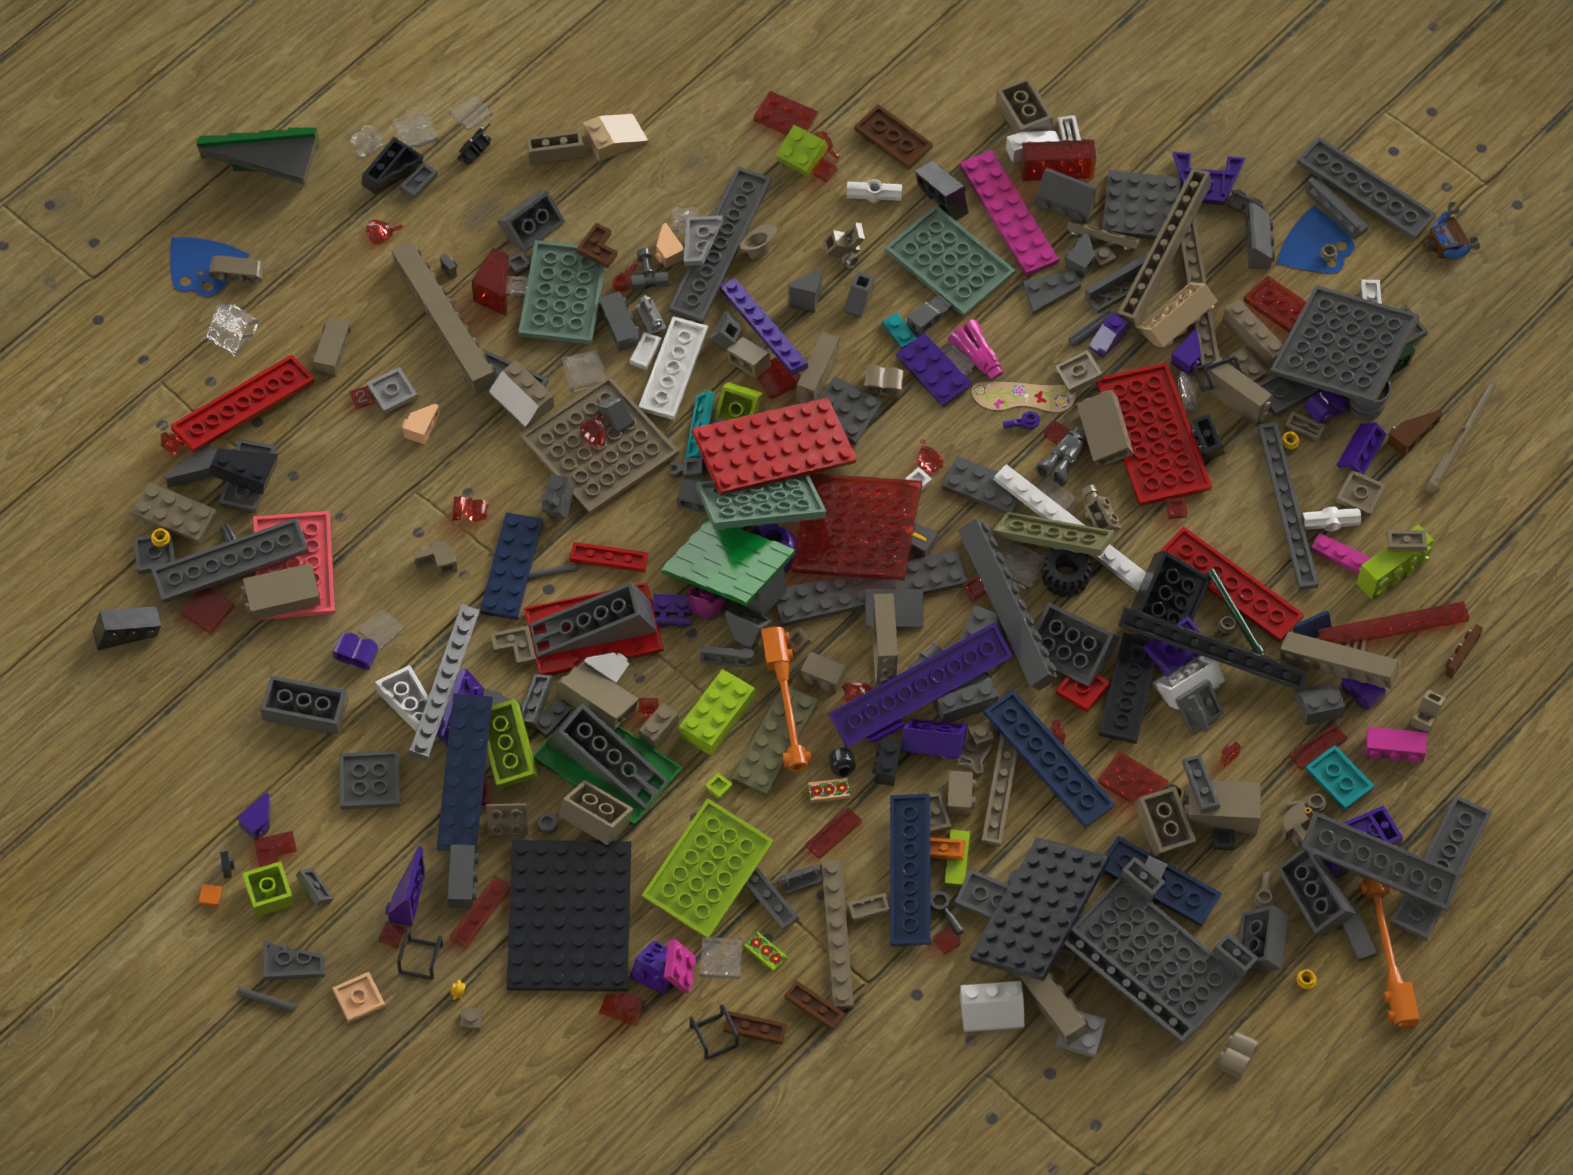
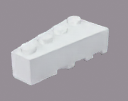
[375,665,442,742]

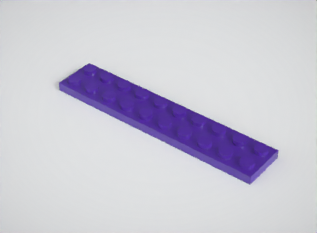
[828,622,1013,748]

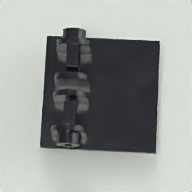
[457,123,491,165]

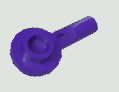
[1002,411,1040,429]

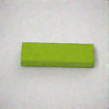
[945,829,970,887]

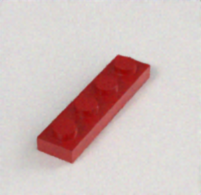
[570,542,648,573]

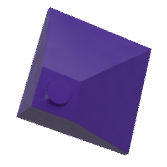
[385,846,426,926]

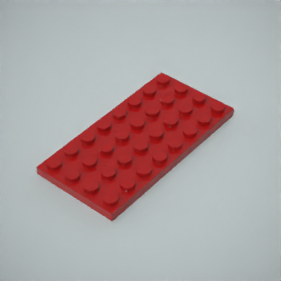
[1095,362,1212,507]
[691,397,857,495]

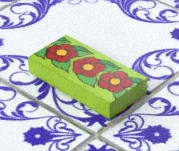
[744,932,787,973]

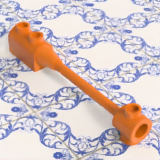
[761,627,812,772]
[1359,877,1420,1028]

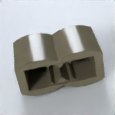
[864,365,903,397]
[1217,1031,1259,1080]

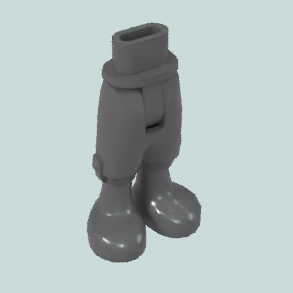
[1035,427,1086,486]

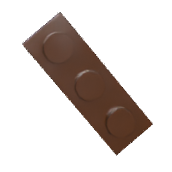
[1445,624,1483,679]
[784,980,845,1031]
[723,1011,787,1045]

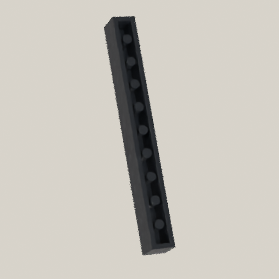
[1117,605,1308,691]

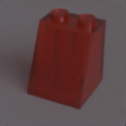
[471,248,511,316]

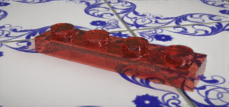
[450,875,510,949]

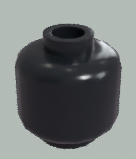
[829,748,856,777]

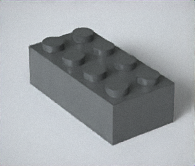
[261,676,348,735]
[1277,850,1356,936]

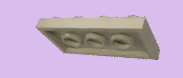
[131,482,217,544]

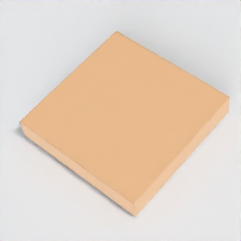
[332,972,386,1024]

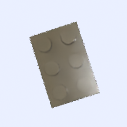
[996,77,1053,134]
[559,780,633,845]
[1134,786,1196,858]

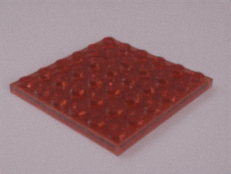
[791,473,922,581]

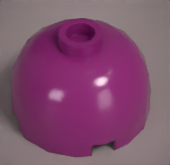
[688,587,726,620]

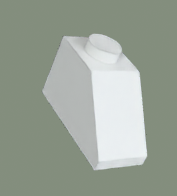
[584,653,629,683]

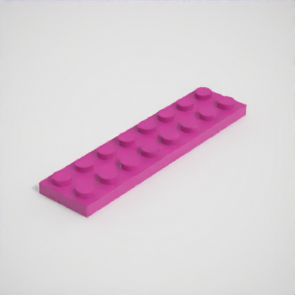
[959,150,1059,276]

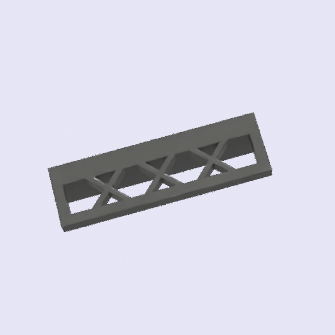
[1306,178,1369,240]
[1084,255,1147,313]

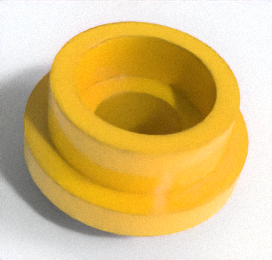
[1281,432,1300,450]
[151,528,170,547]
[1296,970,1317,989]
[450,980,465,1000]

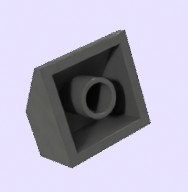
[1294,682,1345,725]

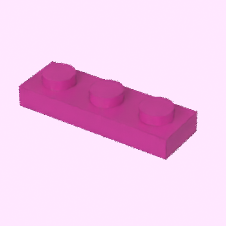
[1310,533,1371,575]

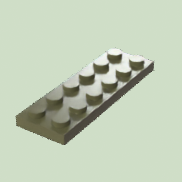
[993,512,1114,556]
[732,687,818,797]

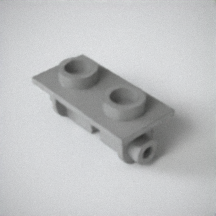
[635,296,667,334]

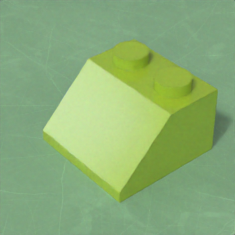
[714,382,763,422]

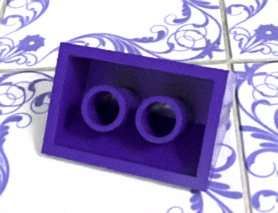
[902,718,968,759]

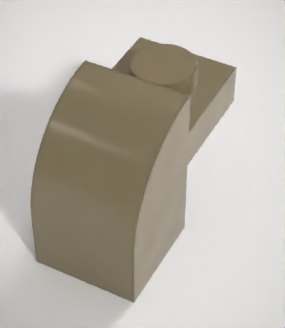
[823,223,865,258]
[413,540,457,576]
[1410,690,1446,732]
[1281,802,1310,848]

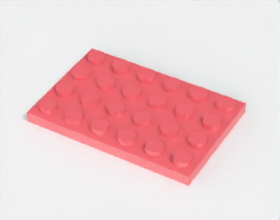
[253,511,335,620]

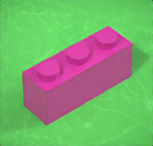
[1365,727,1427,763]

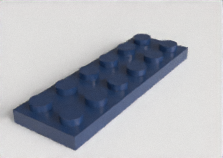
[480,512,543,620]
[1103,836,1222,927]

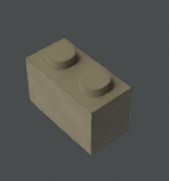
[727,337,771,378]
[800,651,846,693]
[639,703,679,750]
[947,771,976,816]

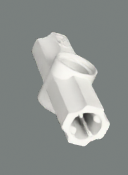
[847,179,902,203]
[1302,507,1361,532]

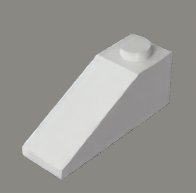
[1006,131,1063,163]

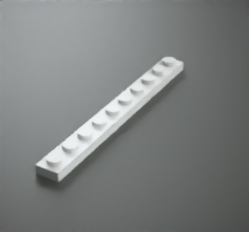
[994,464,1146,592]

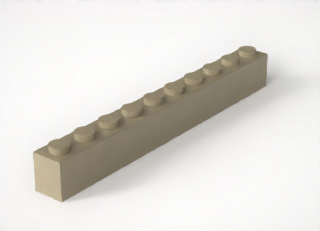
[1118,167,1211,330]
[391,241,496,392]

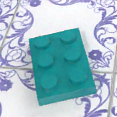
[1305,745,1374,811]

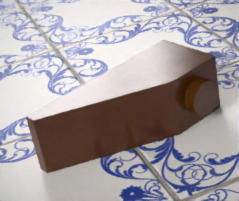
[1387,410,1443,457]

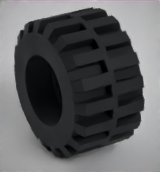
[1042,548,1091,597]

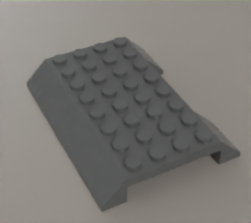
[1064,857,1258,1043]

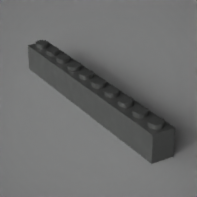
[958,518,1058,691]

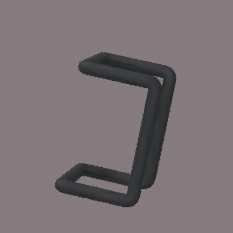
[1194,356,1243,391]
[397,929,443,980]
[689,1004,739,1059]

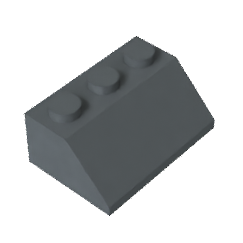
[1035,168,1097,224]
[496,190,565,252]
[1245,202,1275,269]
[958,605,1007,676]
[933,673,998,722]
[1238,905,1288,973]

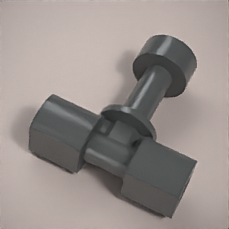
[630,248,669,290]

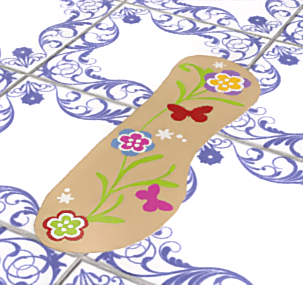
[971,381,1076,412]

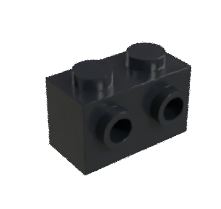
[1192,414,1225,461]
[872,738,902,787]

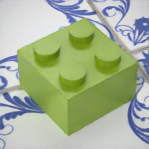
[776,125,828,178]
[242,861,294,917]

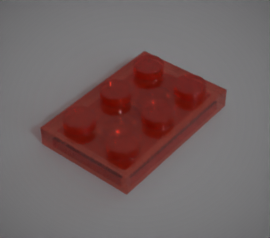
[753,91,818,135]
[1097,751,1169,805]

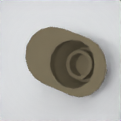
[739,224,777,261]

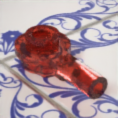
[612,262,637,292]

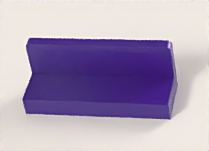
[1337,422,1387,475]

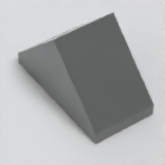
[597,396,634,433]

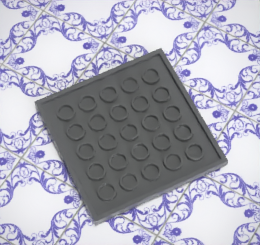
[1270,285,1419,405]

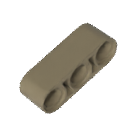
[209,255,265,284]

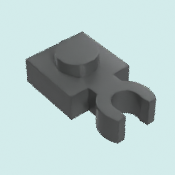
[670,457,703,479]

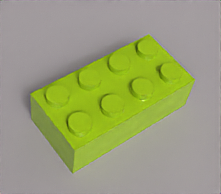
[1357,524,1434,599]
[679,669,755,756]
[488,699,539,789]

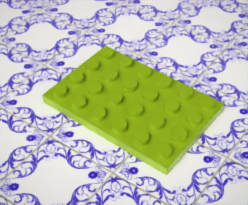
[642,798,774,940]

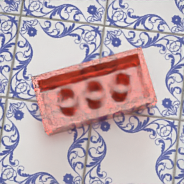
[1020,139,1096,181]

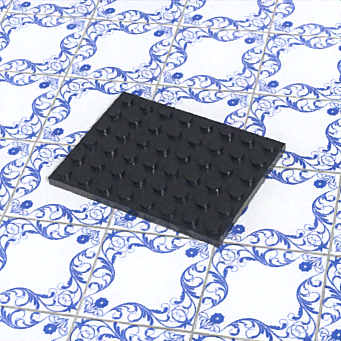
[507,840,631,992]

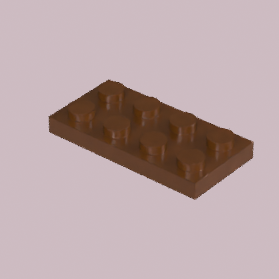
[854,104,933,170]

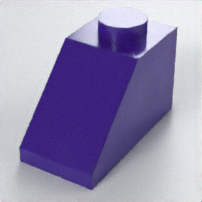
[1089,313,1128,358]
[1170,330,1201,376]
[237,792,271,841]

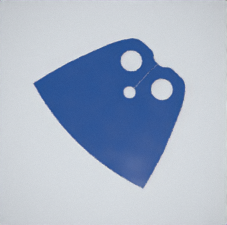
[1277,205,1355,273]
[170,237,250,297]

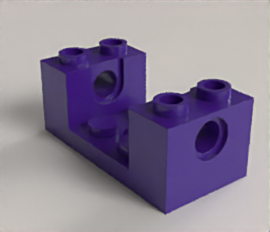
[1325,805,1403,879]

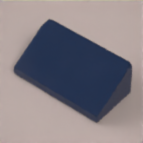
[1293,611,1332,638]

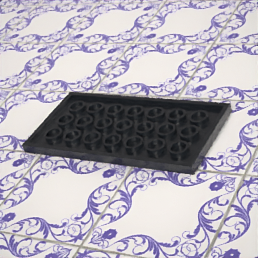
[970,837,1109,981]

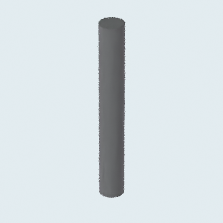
[528,563,577,580]
[237,987,296,1012]

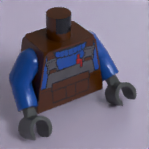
[1423,201,1480,260]

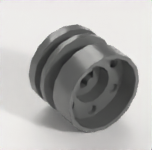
[1347,380,1391,420]

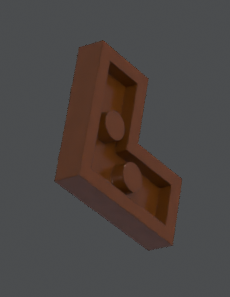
[576,223,618,268]

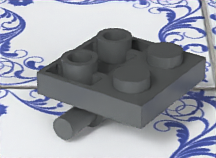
[1175,679,1225,733]

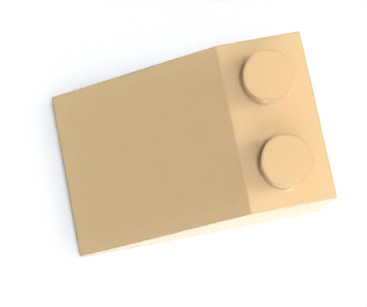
[583,114,648,162]

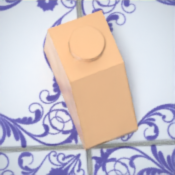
[655,223,684,268]
[402,404,440,444]

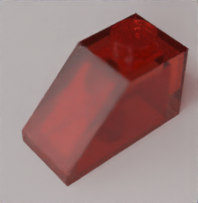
[599,993,644,1026]

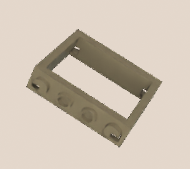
[871,594,898,687]

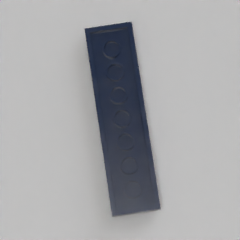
[983,690,1115,828]
[436,693,493,853]
[890,793,931,947]

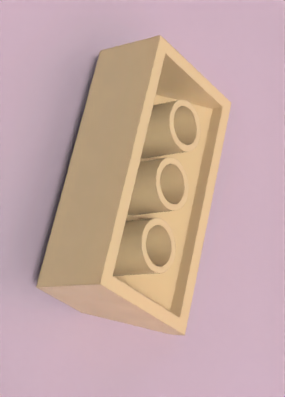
[1137,282,1218,348]

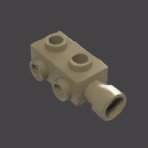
[1081,485,1121,535]

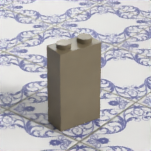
[796,332,839,404]
[1204,357,1272,426]
[1077,390,1134,468]
[241,563,321,621]
[557,662,639,731]

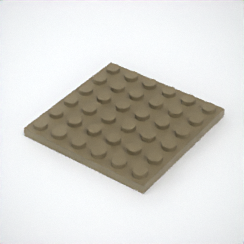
[520,376,679,515]

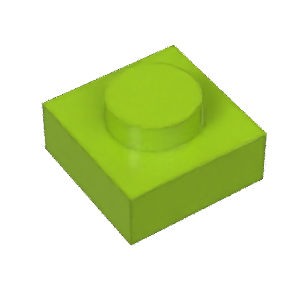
[705,773,733,800]

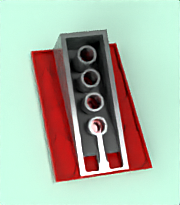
[524,582,664,676]

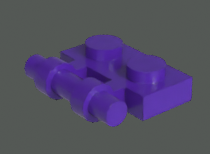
[653,594,692,628]

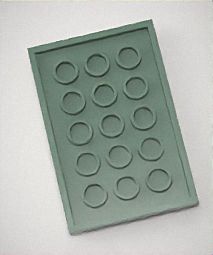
[885,205,1015,317]
[518,240,605,345]
[696,474,826,530]

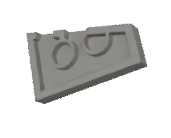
[684,215,724,266]

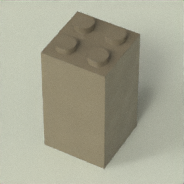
[1182,780,1261,836]

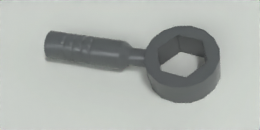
[931,891,964,935]

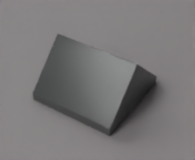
[788,269,822,313]

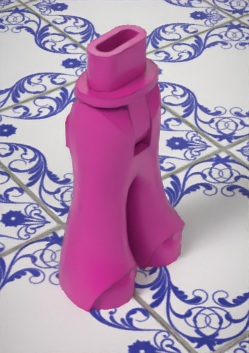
[948,320,1003,380]

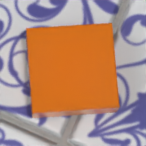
[199,884,223,907]

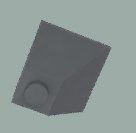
[725,604,773,648]

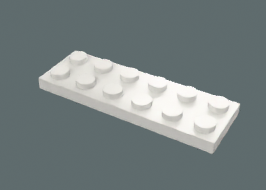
[639,317,708,420]

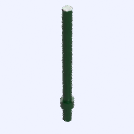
[1207,568,1265,655]

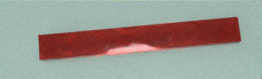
[1317,601,1470,646]

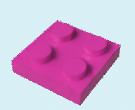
[664,939,696,993]

